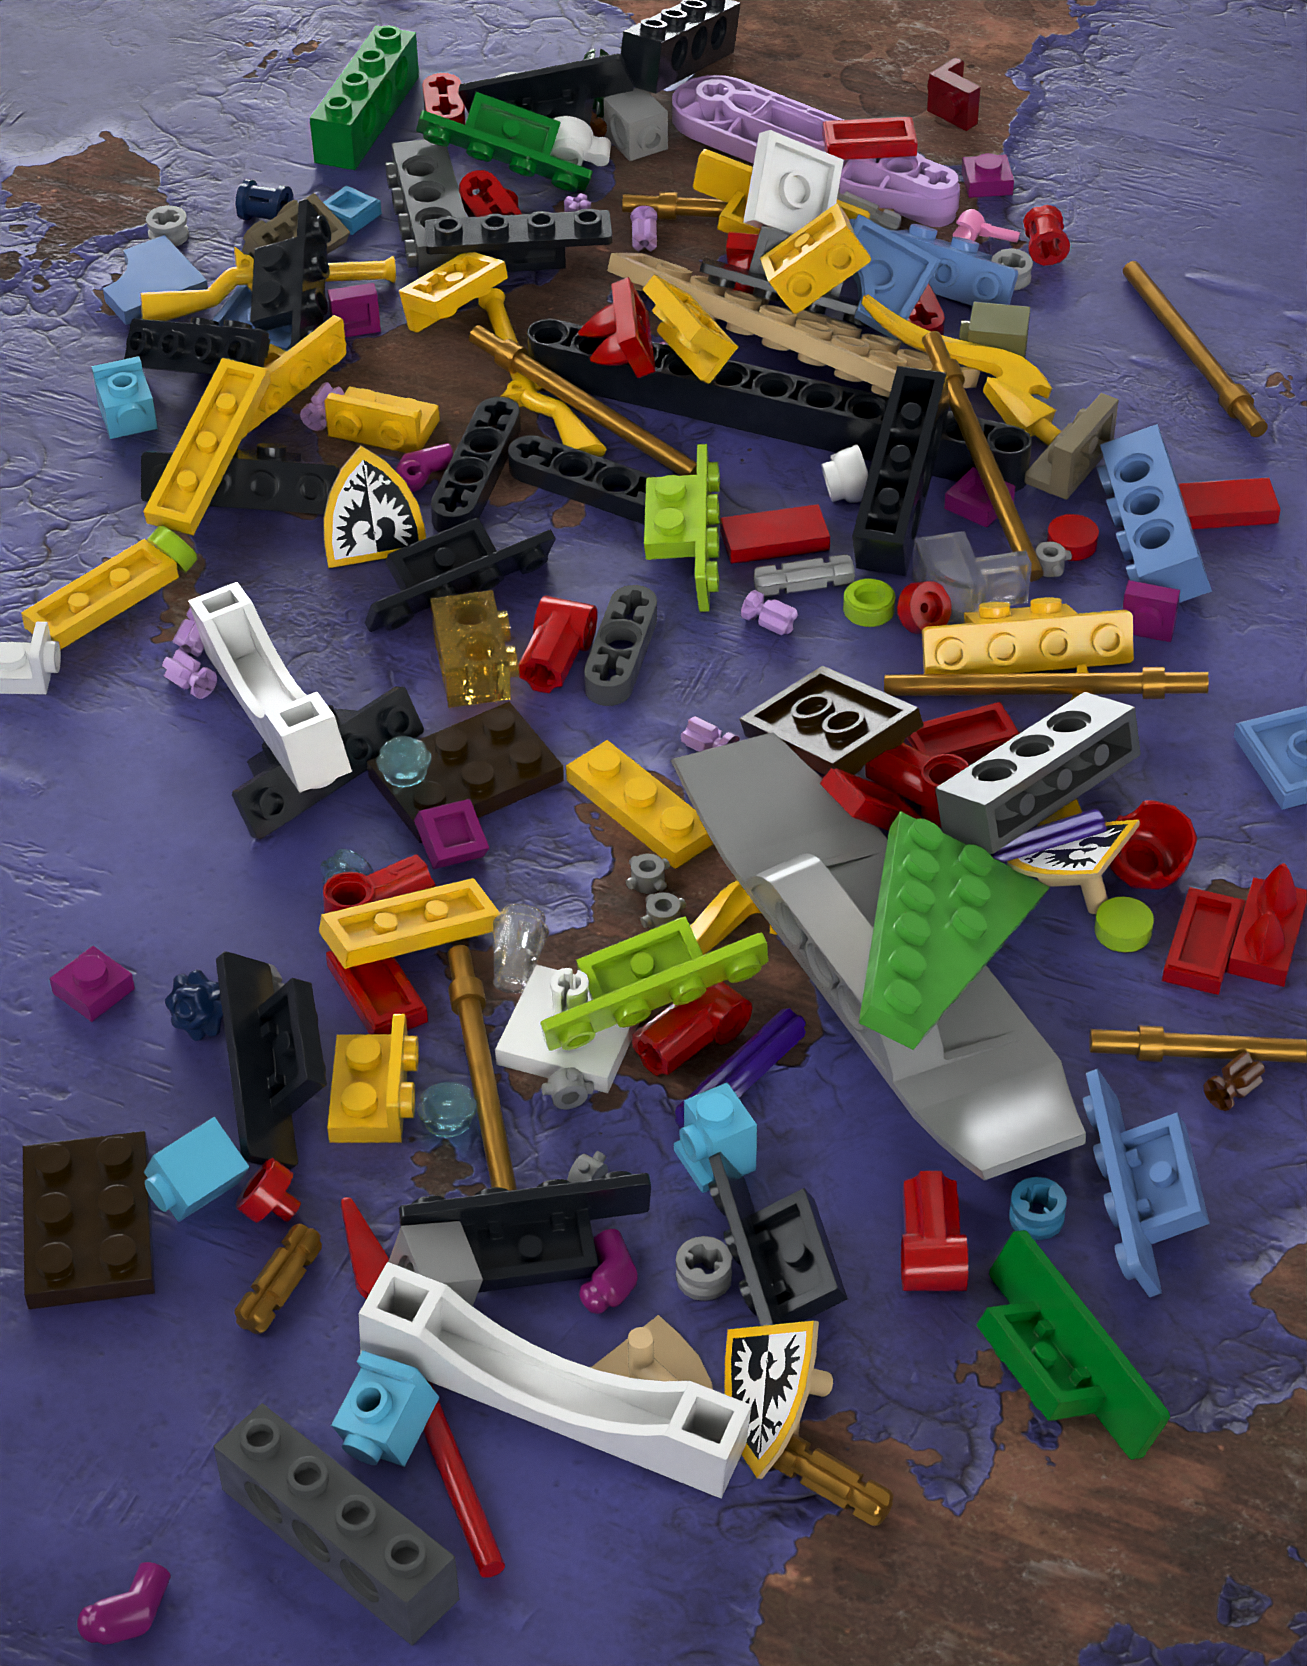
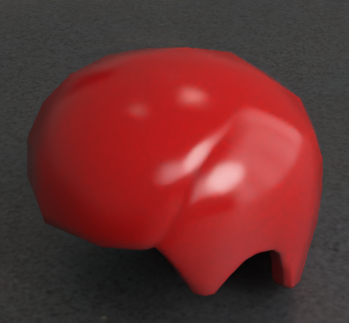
[1109,800,1198,890]

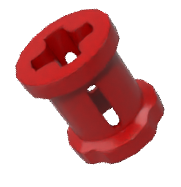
[1023,205,1070,266]

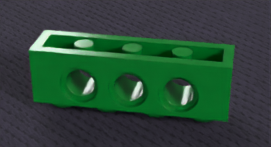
[310,25,419,170]

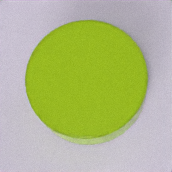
[147,525,198,573]
[843,578,896,627]
[1094,897,1154,952]

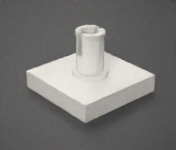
[743,130,844,233]
[495,965,639,1093]

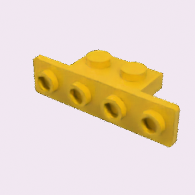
[693,149,870,235]
[242,315,346,439]
[922,597,1134,674]

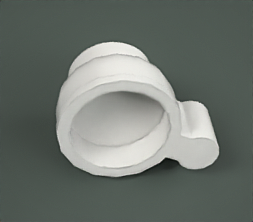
[550,116,611,167]
[821,445,868,503]

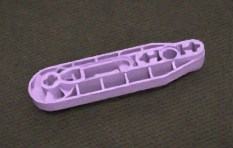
[672,75,960,227]

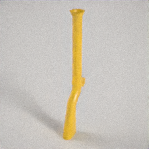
[140,247,396,321]
[478,288,606,457]

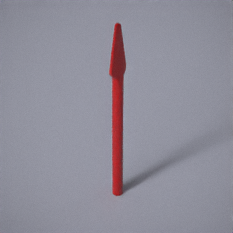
[341,1197,505,1578]

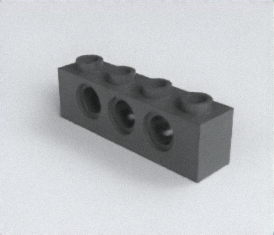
[385,139,466,278]
[935,692,1141,854]
[213,1403,460,1646]

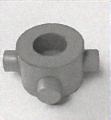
[1035,542,1072,577]
[626,854,670,894]
[640,893,686,929]
[542,1067,594,1110]
[567,1151,608,1183]

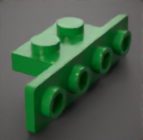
[416,92,593,192]
[976,1230,1170,1460]

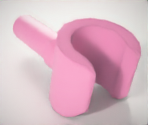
[952,209,1020,243]

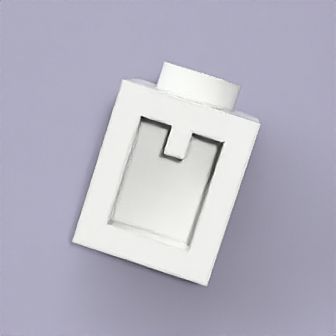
[0,622,61,694]

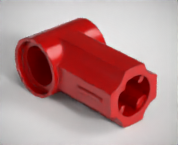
[518,595,598,694]
[865,743,969,828]
[323,854,436,914]
[632,982,753,1077]
[901,1171,968,1291]

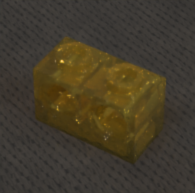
[430,590,519,708]

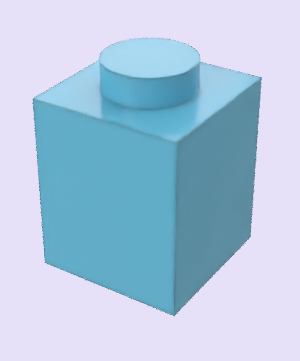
[144,1117,249,1222]

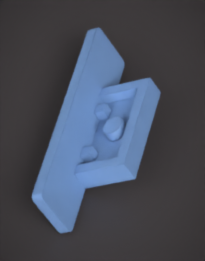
[849,219,1018,306]
[1083,1068,1210,1297]

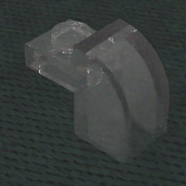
[912,531,1032,624]

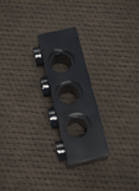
[621,0,741,94]
[852,366,950,576]

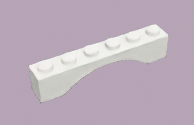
[188,582,352,793]
[358,1262,752,1499]

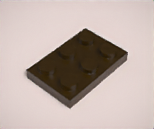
[739,665,924,775]
[367,701,564,843]
[23,1131,155,1310]

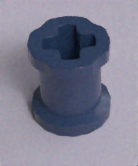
[235,179,294,220]

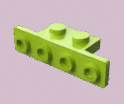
[644,444,720,612]
[540,916,768,1051]

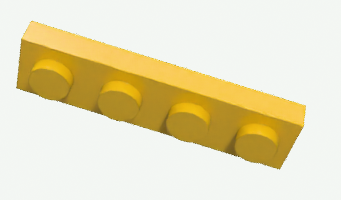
[143,358,271,536]

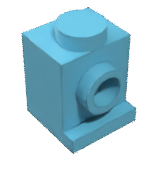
[91,356,158,439]
[674,1082,757,1193]
[331,1350,440,1467]

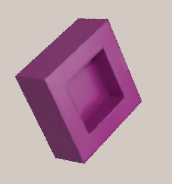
[961,153,1014,198]
[327,283,381,337]
[944,467,1015,528]
[1122,580,1180,642]
[414,799,489,870]
[49,946,135,1022]

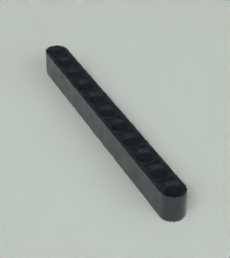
[527,319,1032,492]

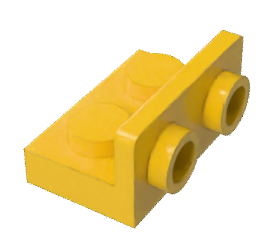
[760,203,871,314]
[399,252,508,333]
[642,274,738,384]
[324,386,440,453]
[327,1014,419,1143]

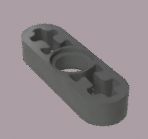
[584,585,657,706]

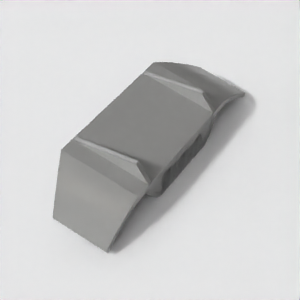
[671,732,1086,1180]

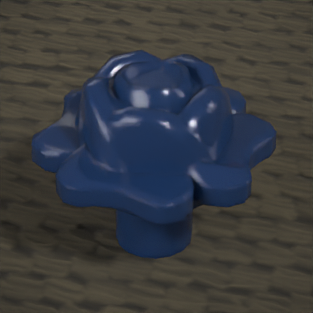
[165,969,223,1041]

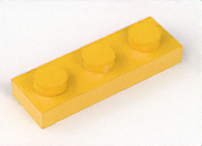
[21,539,179,650]
[566,740,714,869]
[319,878,501,969]

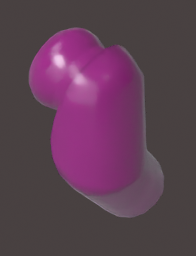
[395,443,454,492]
[579,1229,638,1314]
[77,1562,171,1645]

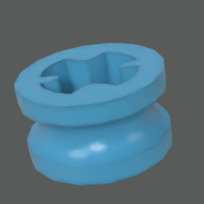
[1009,1177,1067,1240]

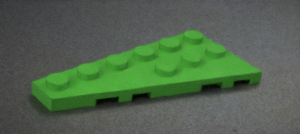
[859,811,1050,1050]

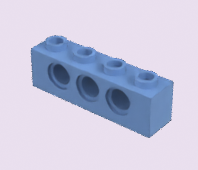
[1097,424,1212,603]

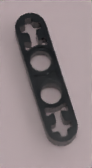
[431,397,521,533]
[508,435,656,525]

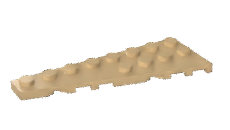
[607,253,980,397]

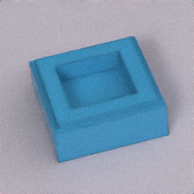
[323,185,382,235]

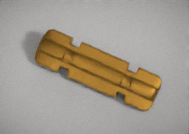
[234,1223,322,1334]
[773,1433,894,1526]

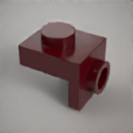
[927,57,981,131]

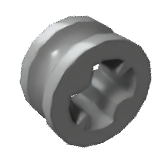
[146,205,189,247]
[991,249,1033,290]
[676,1236,732,1301]

